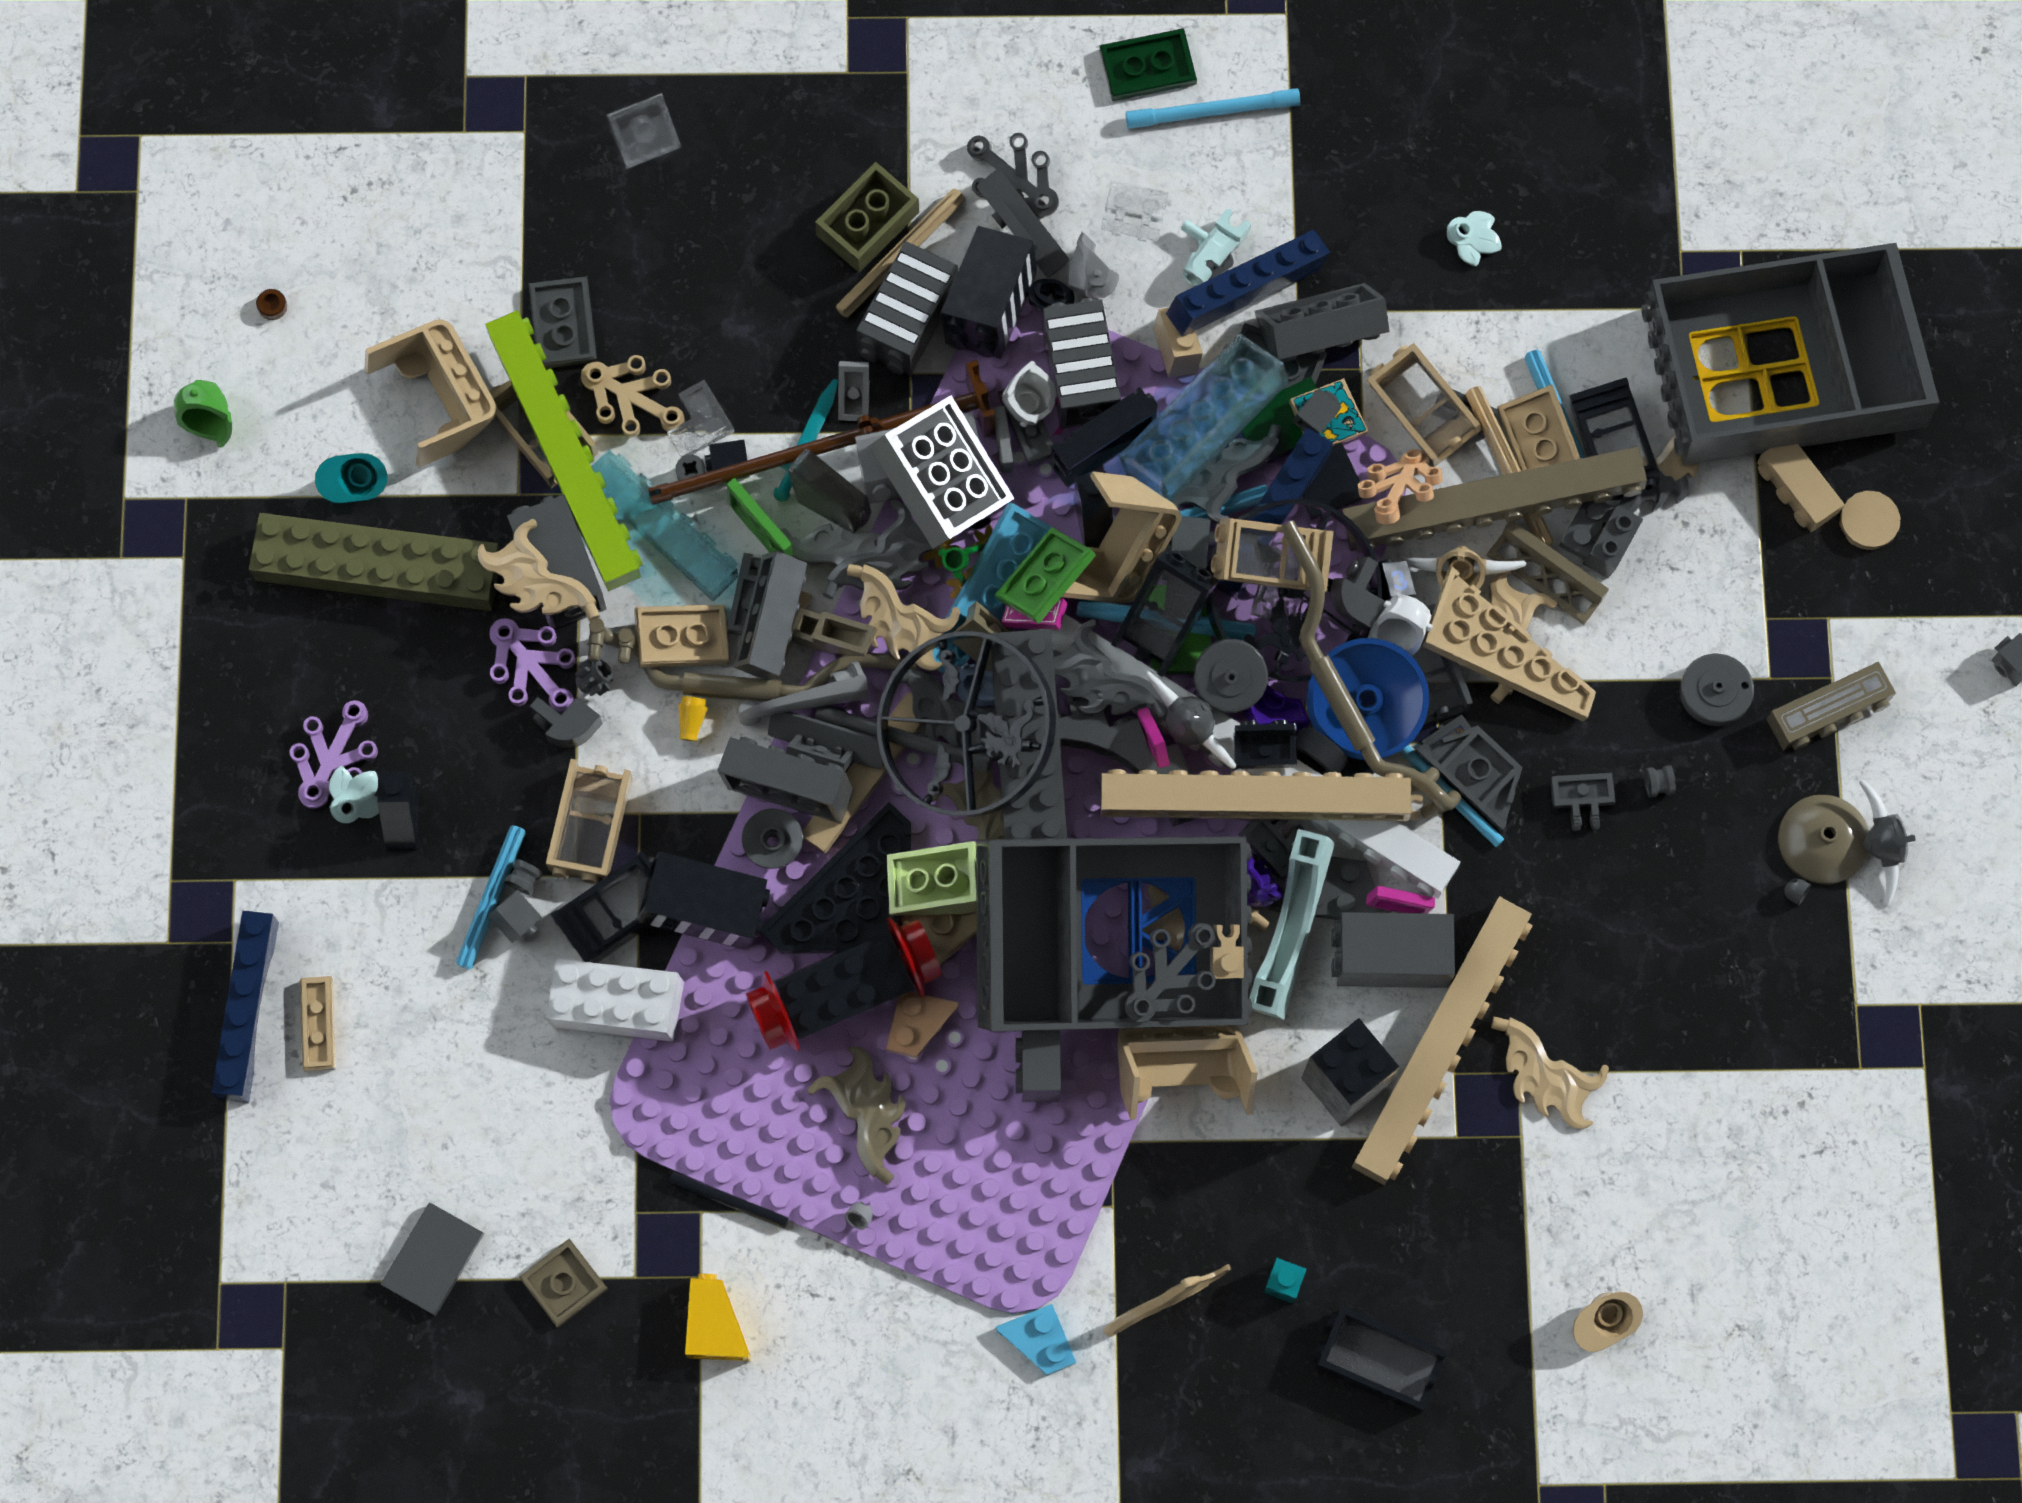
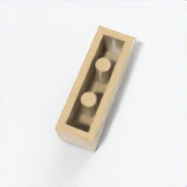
[1757,444,1845,532]

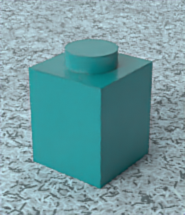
[1264,1258,1307,1304]

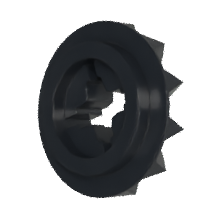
[1027,278,1075,312]

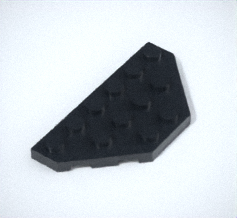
[760,802,911,954]

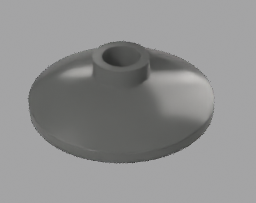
[742,808,803,869]

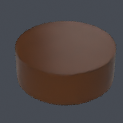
[256,289,287,320]

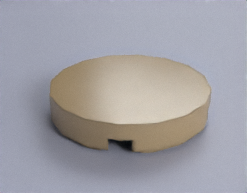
[1839,491,1900,550]

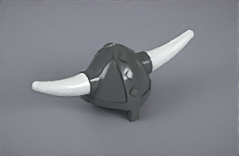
[1145,671,1236,769]
[1859,780,1916,906]

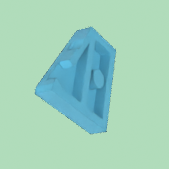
[996,1304,1076,1376]

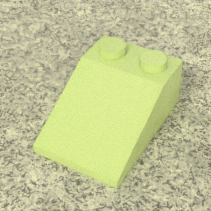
[887,841,977,916]

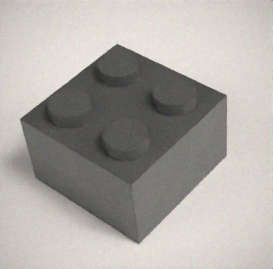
[1015,1030,1061,1102]

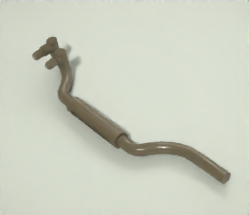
[1280,520,1461,819]
[588,619,918,702]

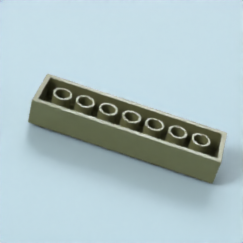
[249,513,500,611]

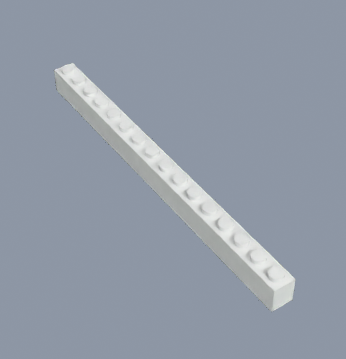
[1028,614,1461,899]

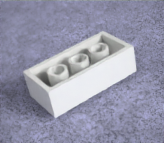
[546,958,684,1042]

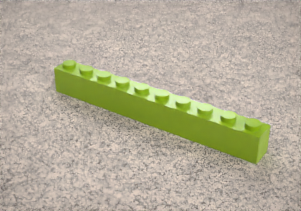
[485,310,643,592]

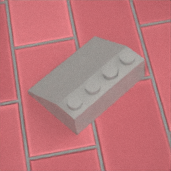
[869,396,1014,549]

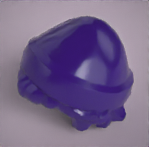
[1247,857,1284,908]

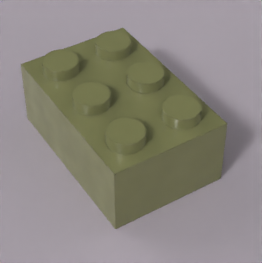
[815,162,919,273]

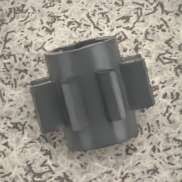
[575,659,613,696]

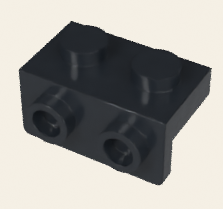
[1233,720,1297,769]

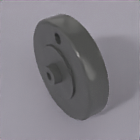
[1194,639,1268,713]
[1679,653,1754,726]

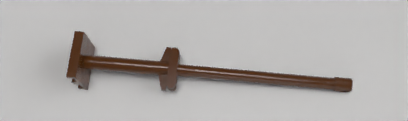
[647,360,995,506]

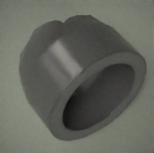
[1784,878,1811,905]

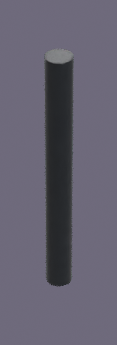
[669,1171,789,1229]

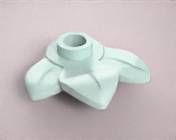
[1447,211,1502,266]
[328,766,379,823]

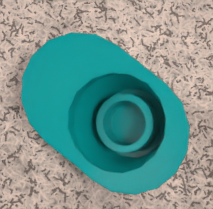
[315,453,388,503]

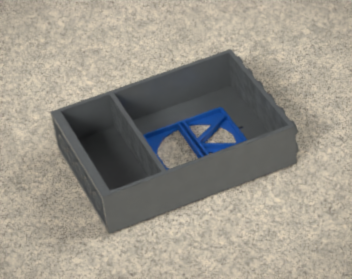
[976,836,1252,1031]

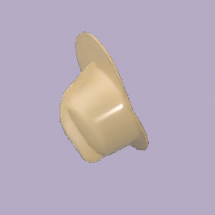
[1573,1291,1643,1352]

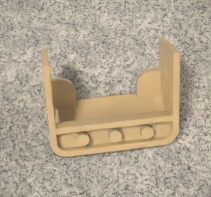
[365,319,496,468]
[1062,471,1182,604]
[1117,1025,1258,1120]

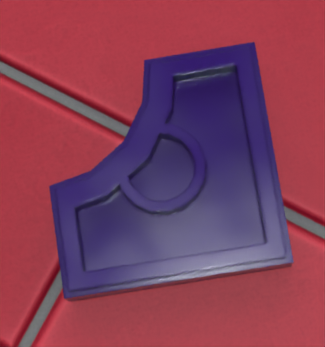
[1244,683,1310,730]

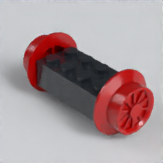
[745,918,942,1052]

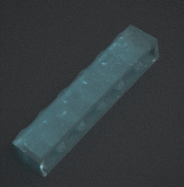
[591,449,738,602]

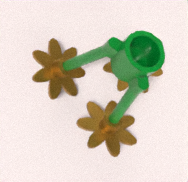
[923,524,993,599]

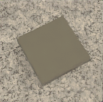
[519,1238,608,1328]

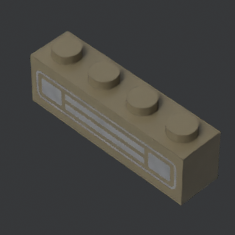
[1766,661,1896,751]

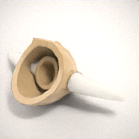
[1399,546,1526,589]

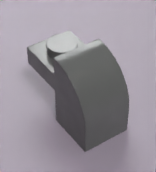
[1331,557,1385,628]
[530,697,603,748]

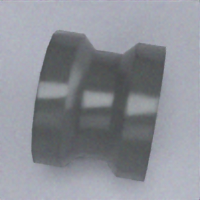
[676,454,706,481]
[1645,765,1676,798]
[504,859,543,895]

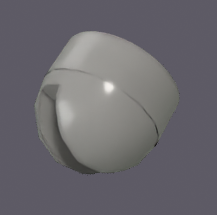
[845,1201,873,1230]

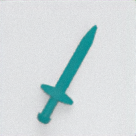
[773,379,838,502]

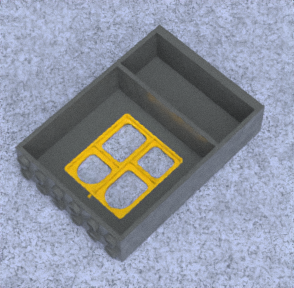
[1641,243,1939,466]

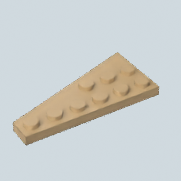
[1421,566,1596,721]

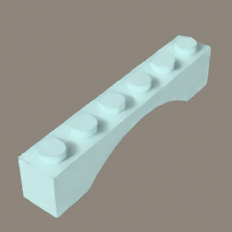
[1249,829,1335,1020]

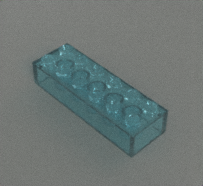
[1119,333,1289,502]

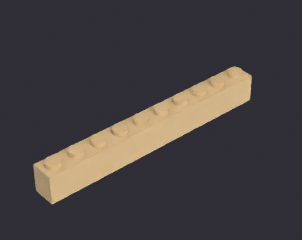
[1101,769,1412,821]
[1352,896,1533,1186]

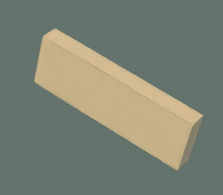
[300,976,335,1071]

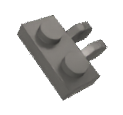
[1550,773,1615,831]
[1238,819,1304,879]

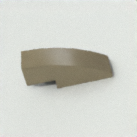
[791,608,877,656]

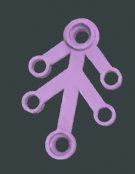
[489,619,575,715]
[290,700,378,809]

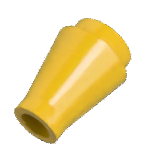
[678,696,708,742]

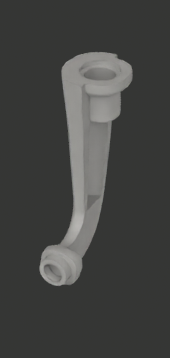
[737,661,868,726]

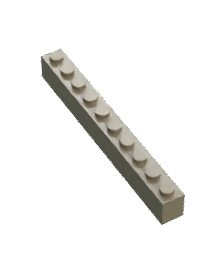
[1342,446,1647,553]

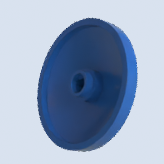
[1307,638,1429,760]

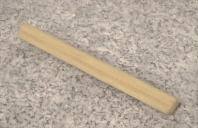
[836,188,965,318]
[1466,386,1554,546]

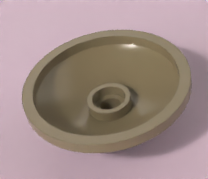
[1778,795,1869,885]

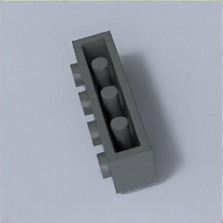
[734,551,808,679]

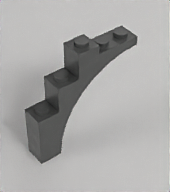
[1058,698,1199,827]

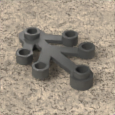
[967,133,1059,217]
[1125,923,1216,1022]

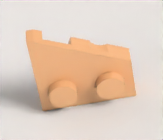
[886,992,959,1058]

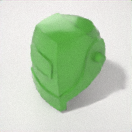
[174,380,232,447]

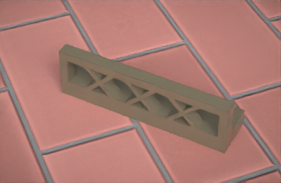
[1486,521,1609,625]

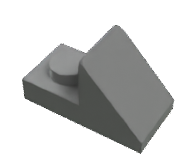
[838,361,870,421]

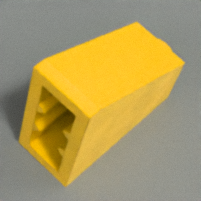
[685,1273,751,1362]

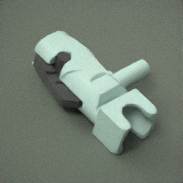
[1181,209,1251,287]

